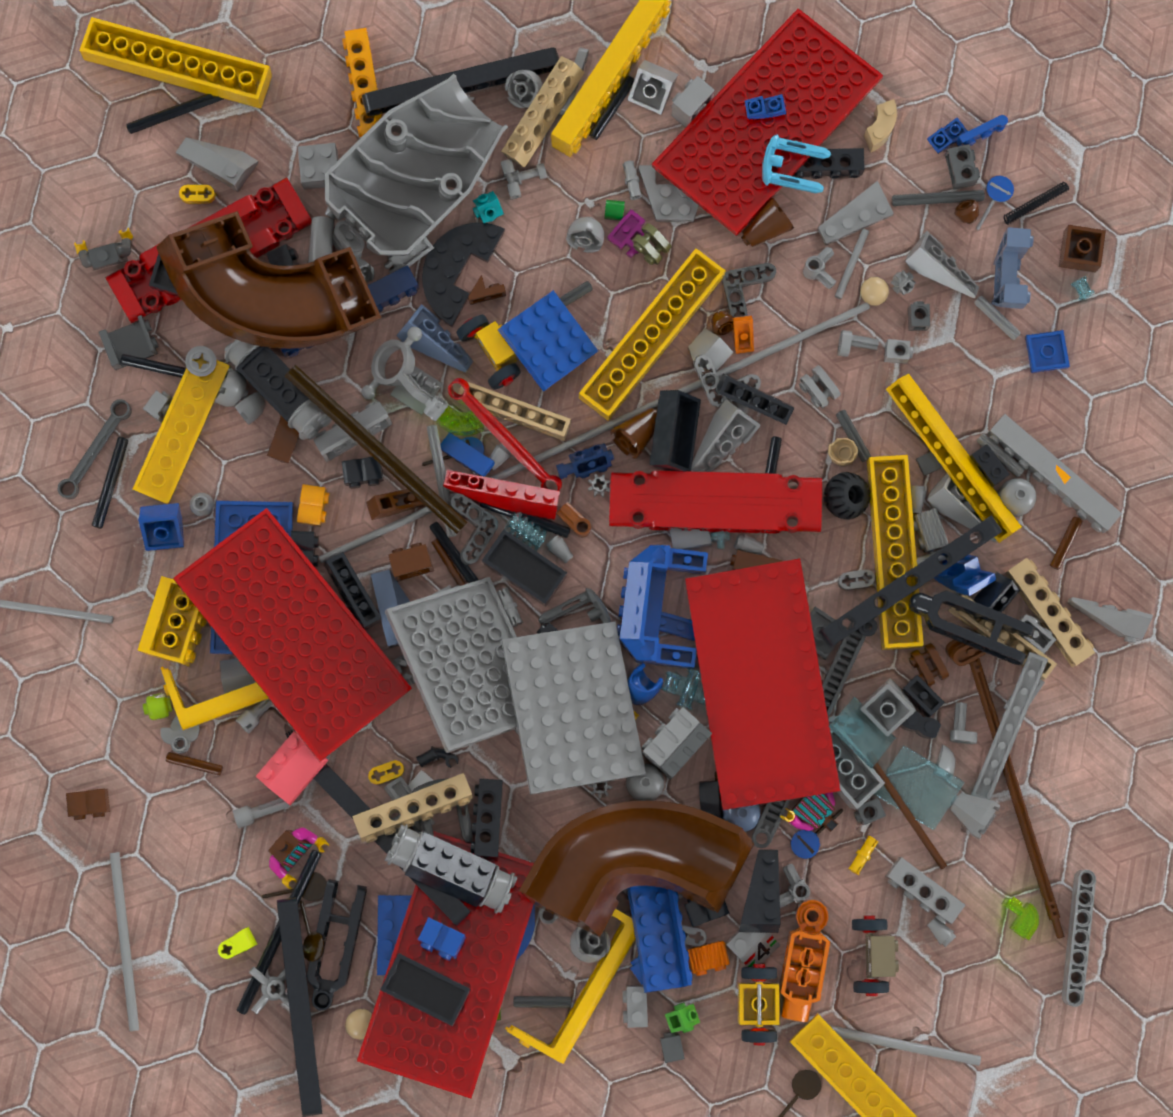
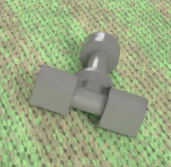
[501,159,547,200]

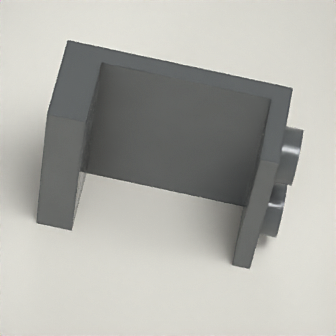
[99,315,159,370]

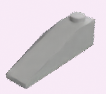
[176,137,259,192]
[905,231,979,298]
[691,399,761,472]
[927,473,996,542]
[1067,597,1153,643]

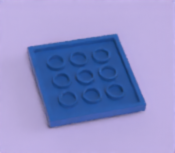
[498,290,598,392]

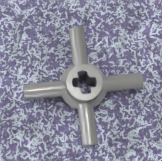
[249,967,289,1015]

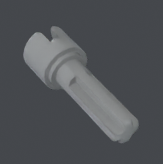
[235,699,273,734]
[233,798,289,829]

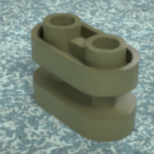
[632,223,672,265]

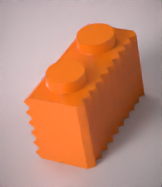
[686,940,730,976]

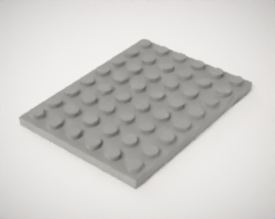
[385,577,517,753]
[501,622,646,795]

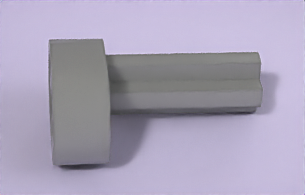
[837,330,879,357]
[950,702,978,744]

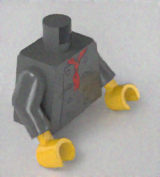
[74,227,133,271]

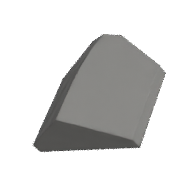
[688,328,733,372]
[220,658,256,694]

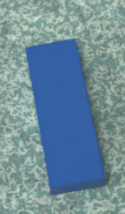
[440,432,495,477]
[659,612,695,641]

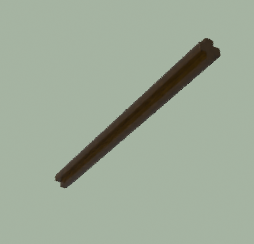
[285,364,468,534]

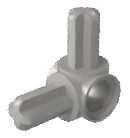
[803,247,836,289]
[780,864,810,908]

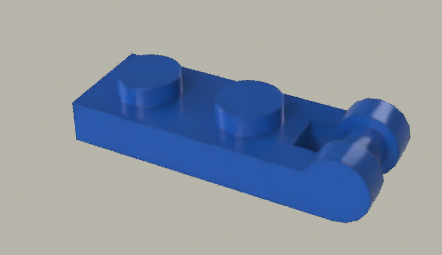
[956,115,1008,146]

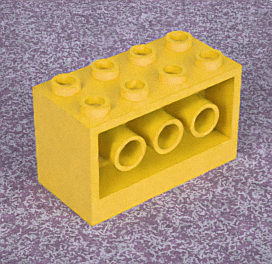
[137,576,207,667]

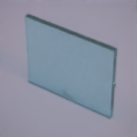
[829,697,896,768]
[874,745,965,830]

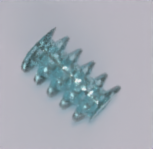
[504,512,547,551]

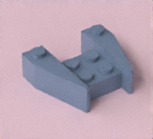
[991,227,1034,309]

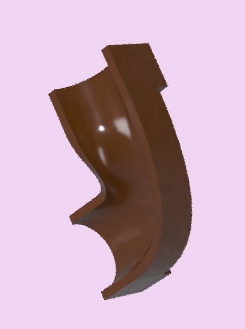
[156,211,381,349]
[519,801,754,937]

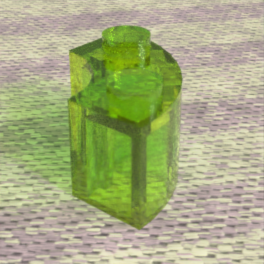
[435,405,485,436]

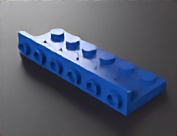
[627,886,693,993]

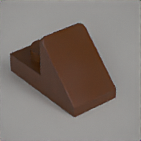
[468,275,506,305]

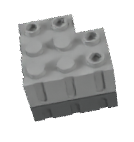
[642,707,712,780]

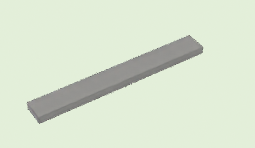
[971,652,1048,800]

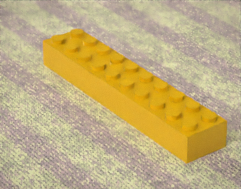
[551,0,671,157]
[79,17,272,109]
[579,248,726,421]
[867,455,924,650]

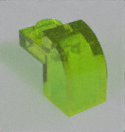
[1002,897,1039,940]

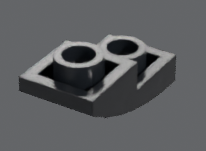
[699,780,723,819]

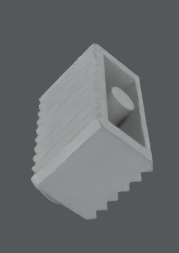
[913,508,949,553]

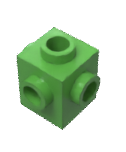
[665,1002,700,1033]

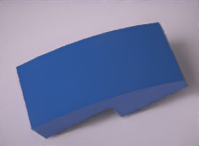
[744,94,786,119]
[927,117,968,154]

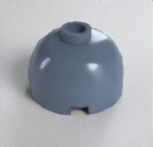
[722,805,761,832]

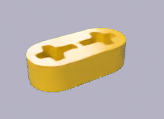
[179,185,216,204]
[368,760,405,785]

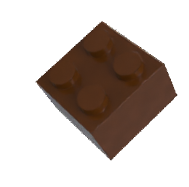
[1059,224,1106,273]
[388,543,434,582]

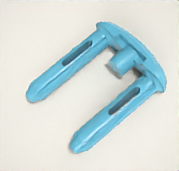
[762,134,831,193]

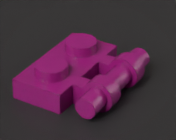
[607,209,645,258]

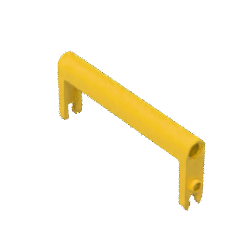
[161,667,269,730]
[505,909,635,1064]

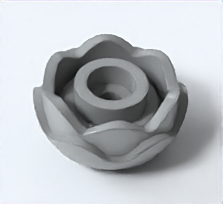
[190,493,214,516]

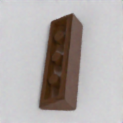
[267,416,299,463]

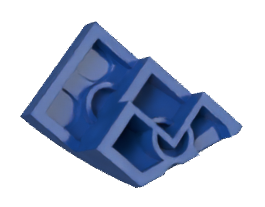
[934,555,996,596]

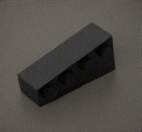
[739,849,781,933]

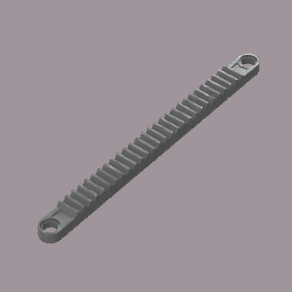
[751,618,875,848]

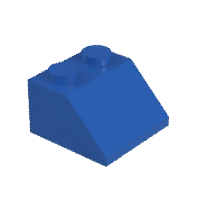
[138,503,184,551]

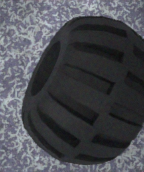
[824,472,871,520]

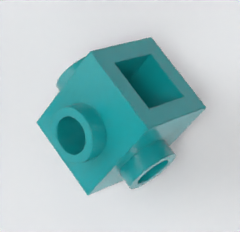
[472,191,504,223]

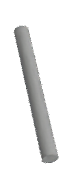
[835,229,869,299]

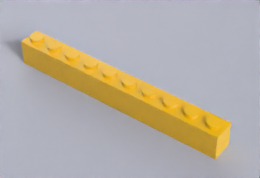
[886,374,1022,543]

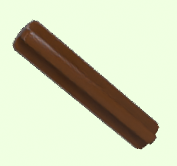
[1050,517,1083,570]
[166,752,223,776]

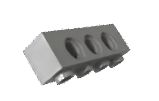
[885,857,965,925]

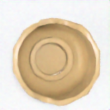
[860,277,889,306]
[828,438,858,466]
[345,1009,372,1040]

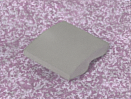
[670,527,711,550]

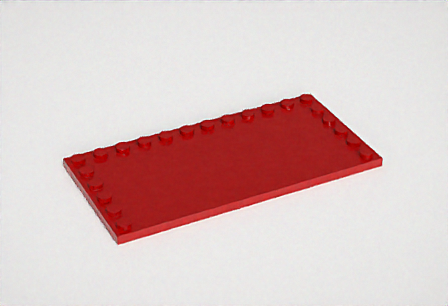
[652,8,883,236]
[173,508,412,762]
[685,558,841,810]
[357,831,534,1099]

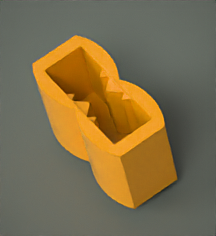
[297,484,330,527]

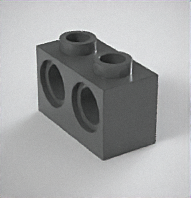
[945,144,980,190]

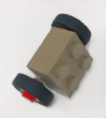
[852,915,899,996]

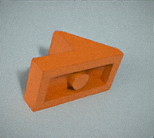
[732,315,754,354]

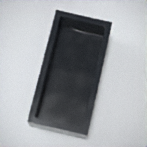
[650,390,701,472]
[482,529,567,607]
[380,953,471,1027]

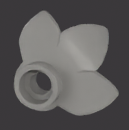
[161,715,200,754]

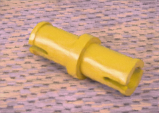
[848,835,879,875]

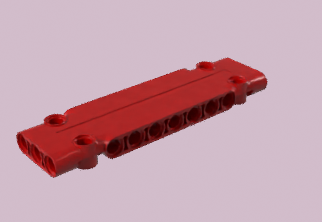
[105,177,312,324]
[609,471,822,534]

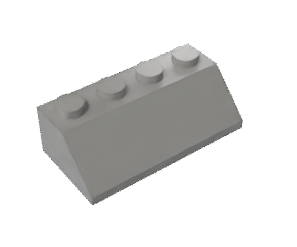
[313,402,392,462]

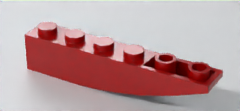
[443,470,560,520]

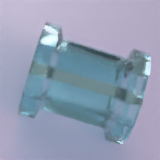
[1071,276,1095,301]

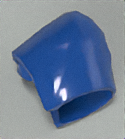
[627,663,663,705]

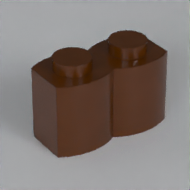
[66,788,110,820]

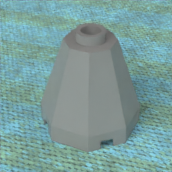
[950,793,1000,840]

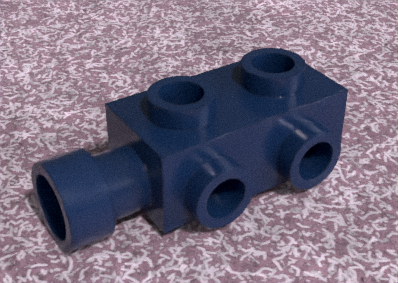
[556,443,614,480]

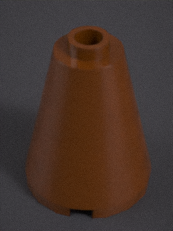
[741,198,794,247]
[610,408,657,459]

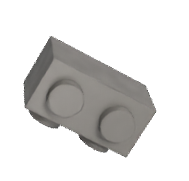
[1018,614,1057,654]
[622,985,648,1028]

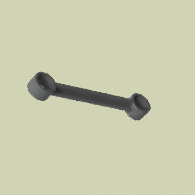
[57,399,132,500]

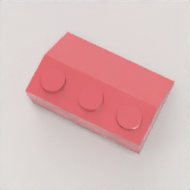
[256,731,329,806]

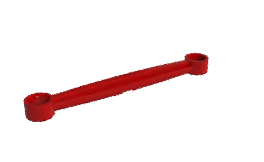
[448,378,562,491]

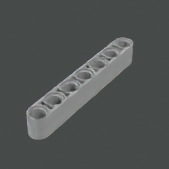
[1062,870,1096,1007]

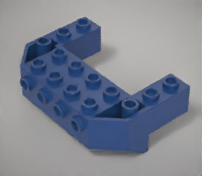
[617,545,708,669]

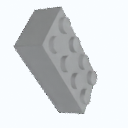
[829,724,885,809]

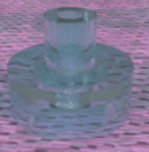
[710,532,730,549]

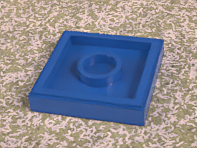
[1025,330,1070,373]

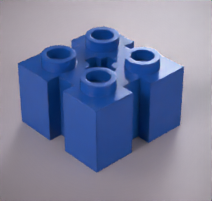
[418,917,466,961]

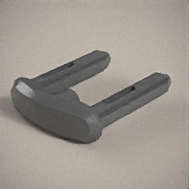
[538,588,611,624]
[412,778,473,843]

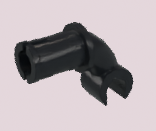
[416,746,459,768]

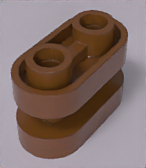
[945,631,986,666]
[908,643,949,687]

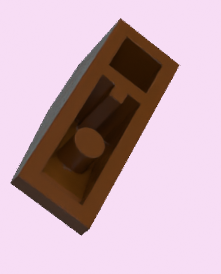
[366,489,424,520]

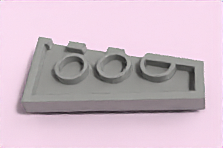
[818,181,894,246]

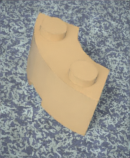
[864,99,897,153]

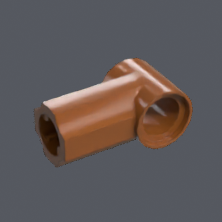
[556,502,591,538]

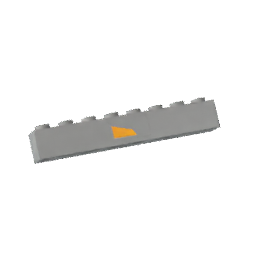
[987,414,1122,533]

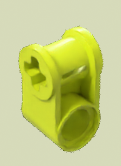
[218,927,258,959]

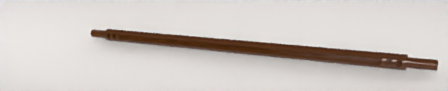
[969,658,1065,939]

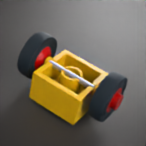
[456,314,521,390]
[738,964,779,1046]

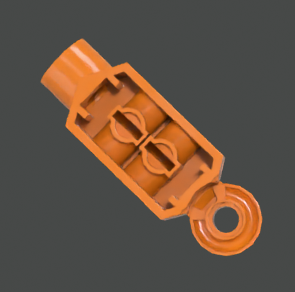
[779,900,830,1022]

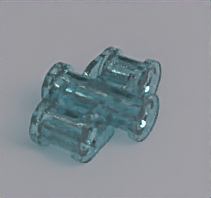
[660,668,706,711]

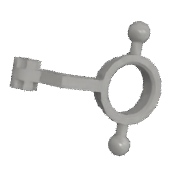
[361,327,448,421]

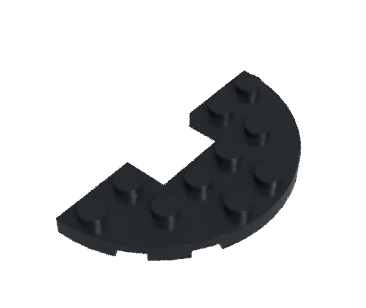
[422,222,505,327]

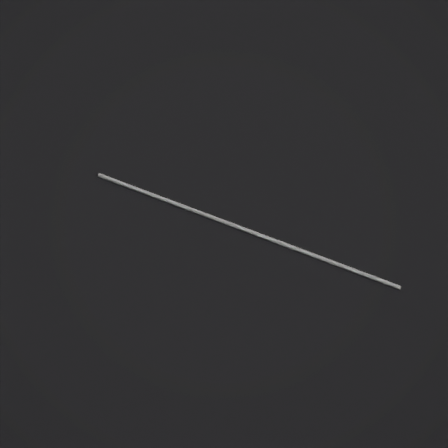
[319,303,870,563]

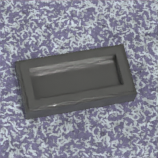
[916,452,943,476]

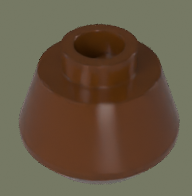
[954,199,979,224]
[711,311,735,335]

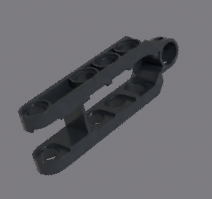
[909,590,1035,665]
[306,879,367,1011]

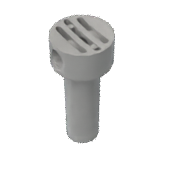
[308,216,334,263]

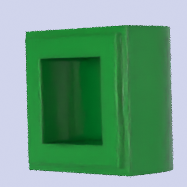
[604,199,625,221]

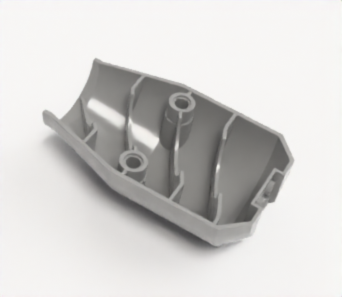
[325,73,508,256]

